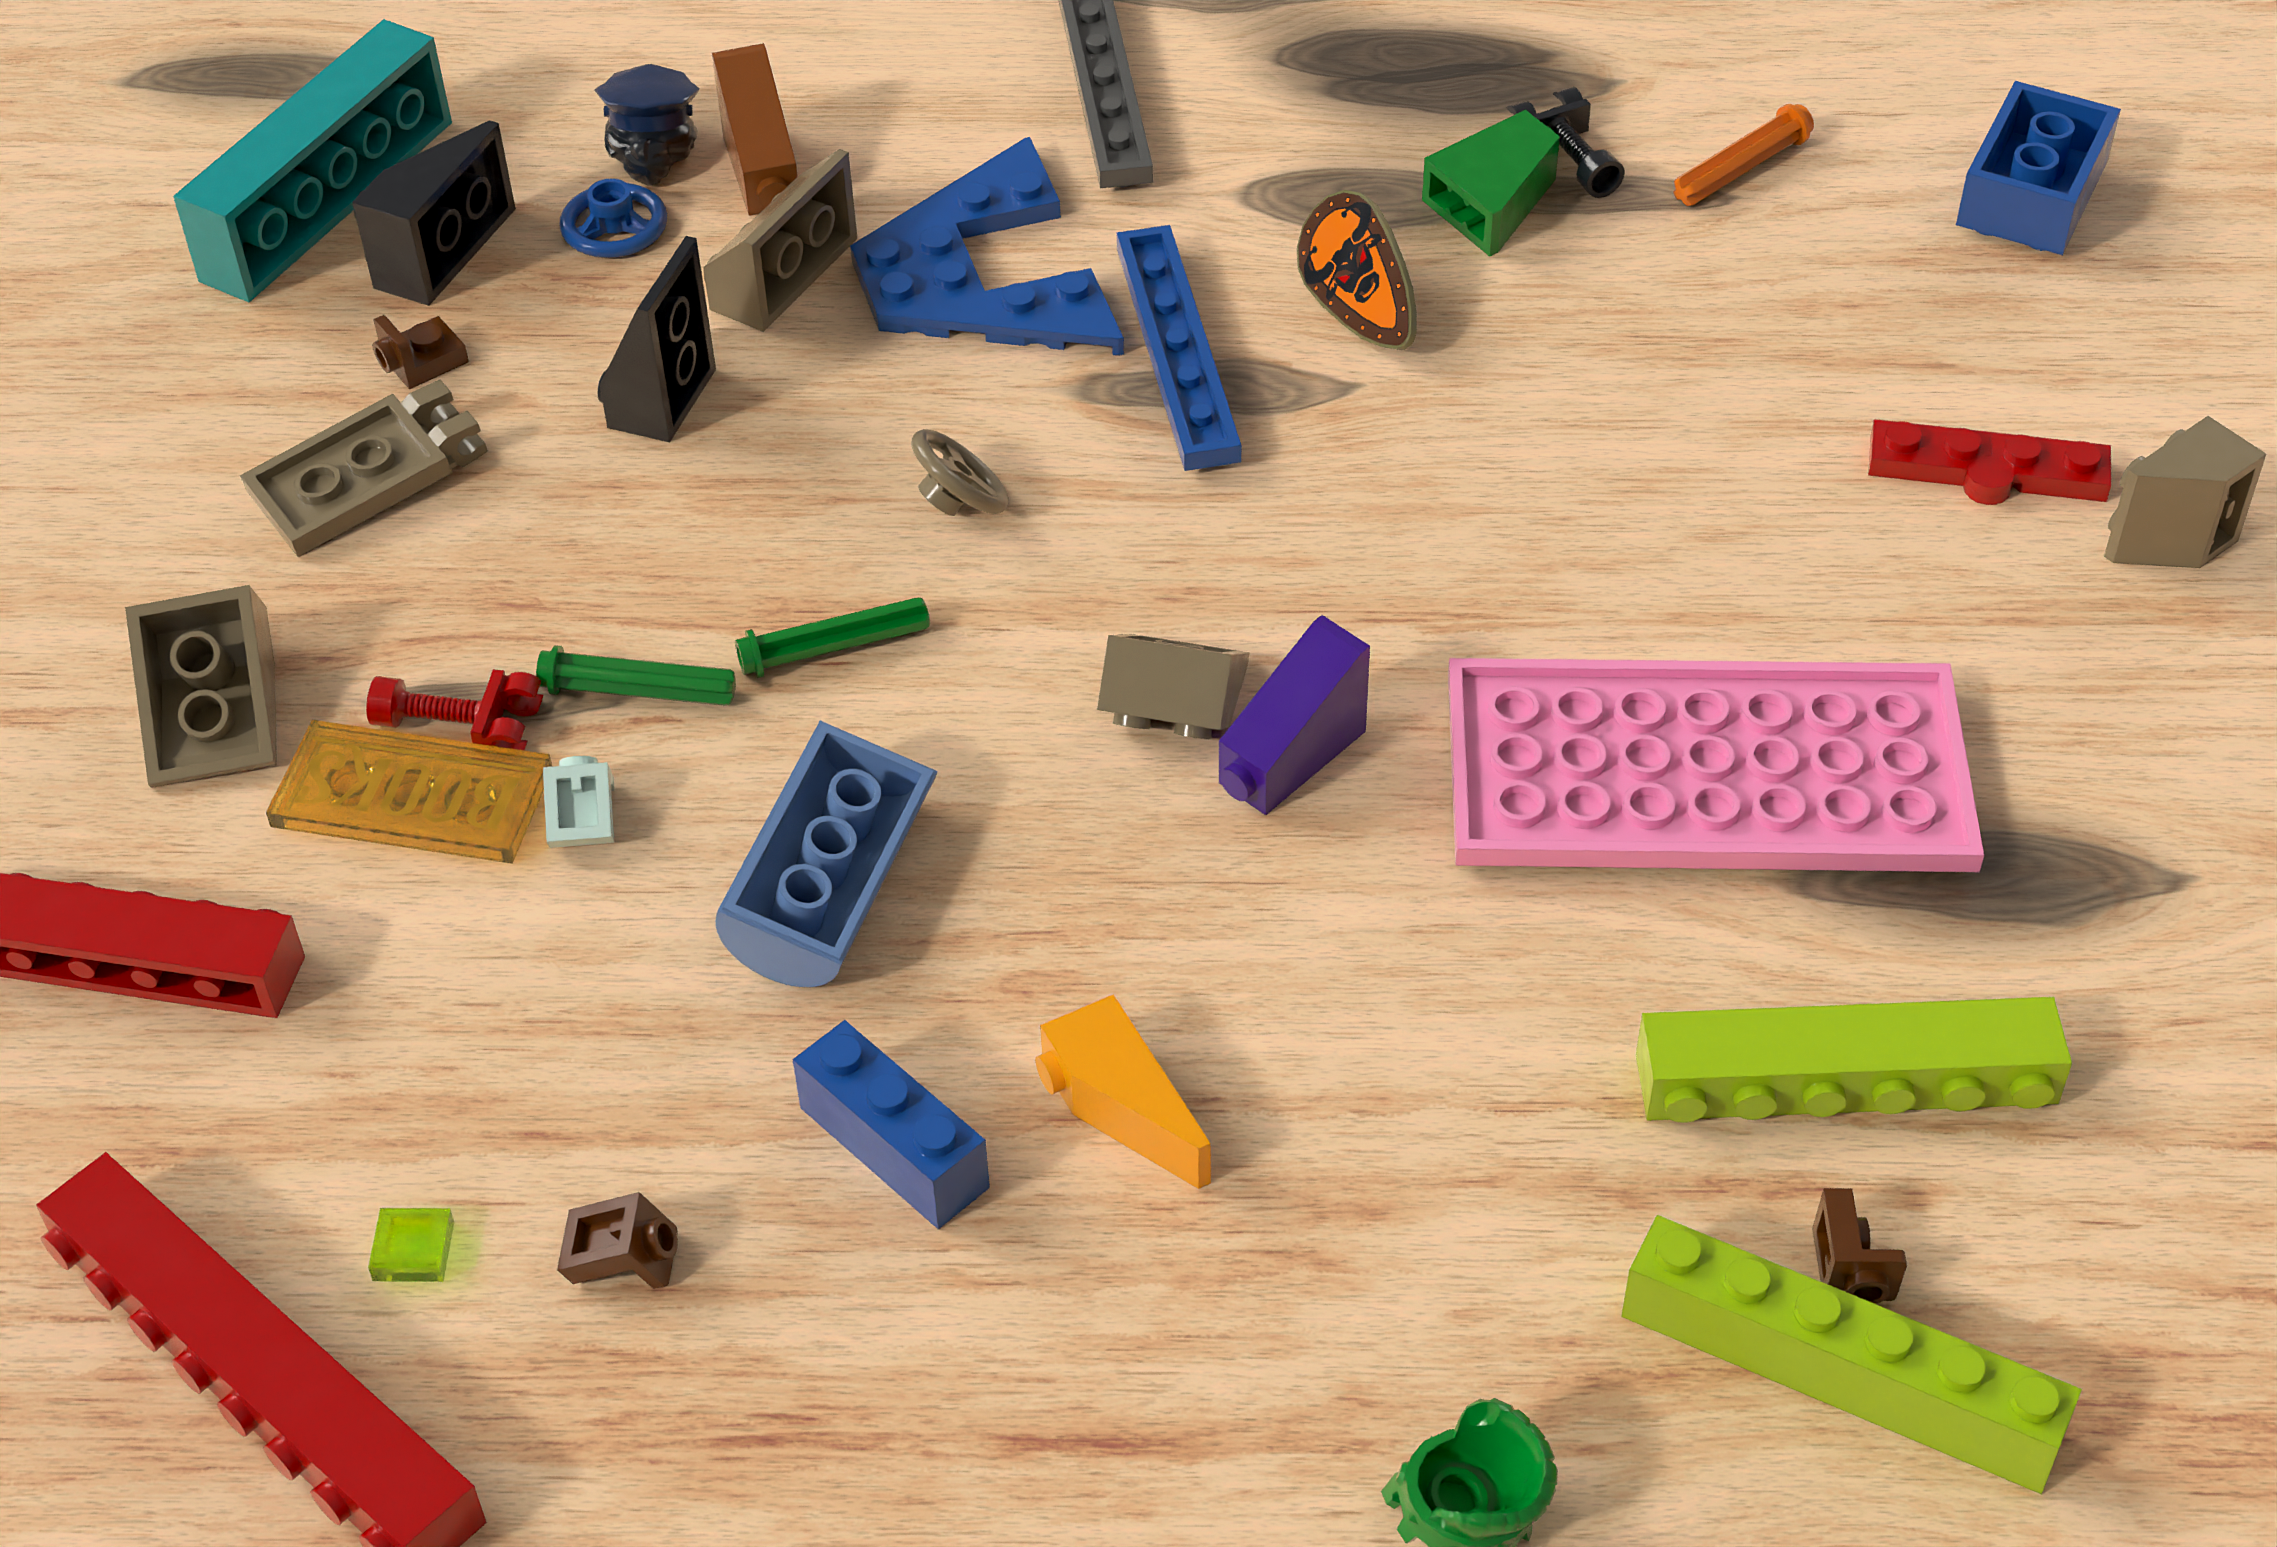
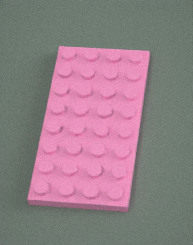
[1448,658,1984,872]

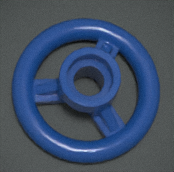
[559,178,667,258]

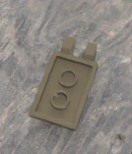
[240,380,488,557]

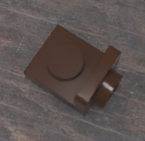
[372,315,469,389]
[1812,1188,1907,1304]
[557,1192,678,1289]

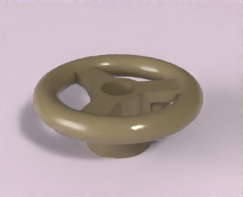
[911,429,1009,516]

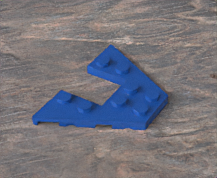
[850,137,1124,356]

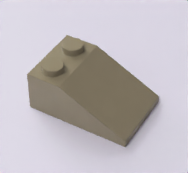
[125,585,277,788]

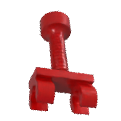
[366,669,544,763]

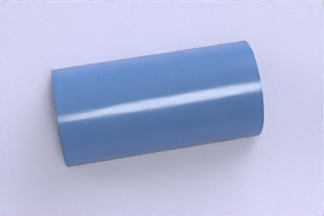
[715,720,938,987]

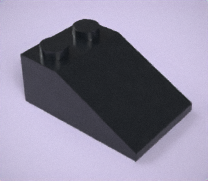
[352,120,516,306]
[597,236,716,443]

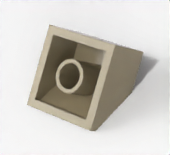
[1097,634,1250,739]

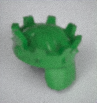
[1381,1398,1558,1547]

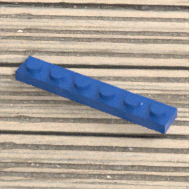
[1116,225,1242,471]

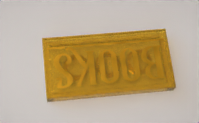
[266,720,553,864]

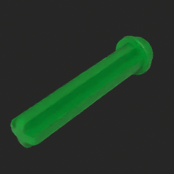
[735,597,930,678]
[536,645,736,706]

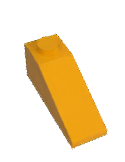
[1035,994,1211,1189]

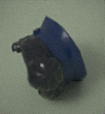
[594,64,700,186]

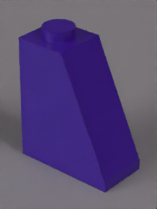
[1219,615,1370,815]

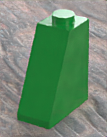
[1422,110,1560,257]

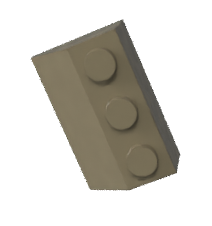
[703,149,858,332]

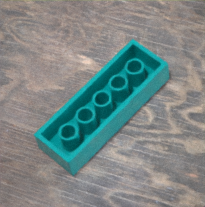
[173,19,452,303]

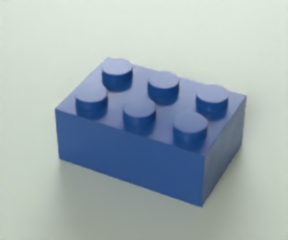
[1956,81,2121,255]

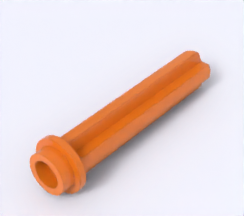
[1673,104,1814,206]

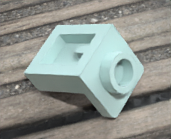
[543,756,614,848]

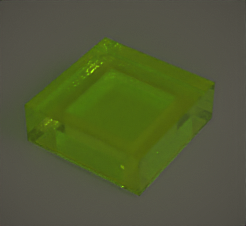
[368,1208,454,1282]

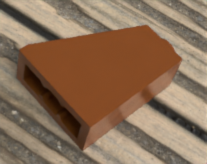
[712,43,798,216]

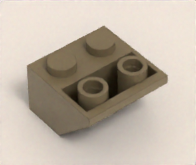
[2104,416,2266,568]

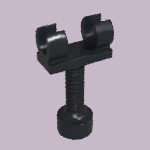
[1506,87,1625,198]

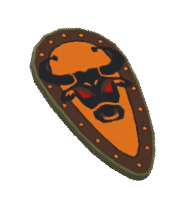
[1297,190,1417,350]

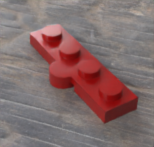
[1868,419,2111,505]

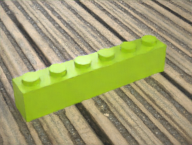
[1636,997,2072,1123]
[1621,1215,2082,1495]

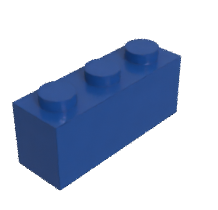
[792,1020,990,1230]

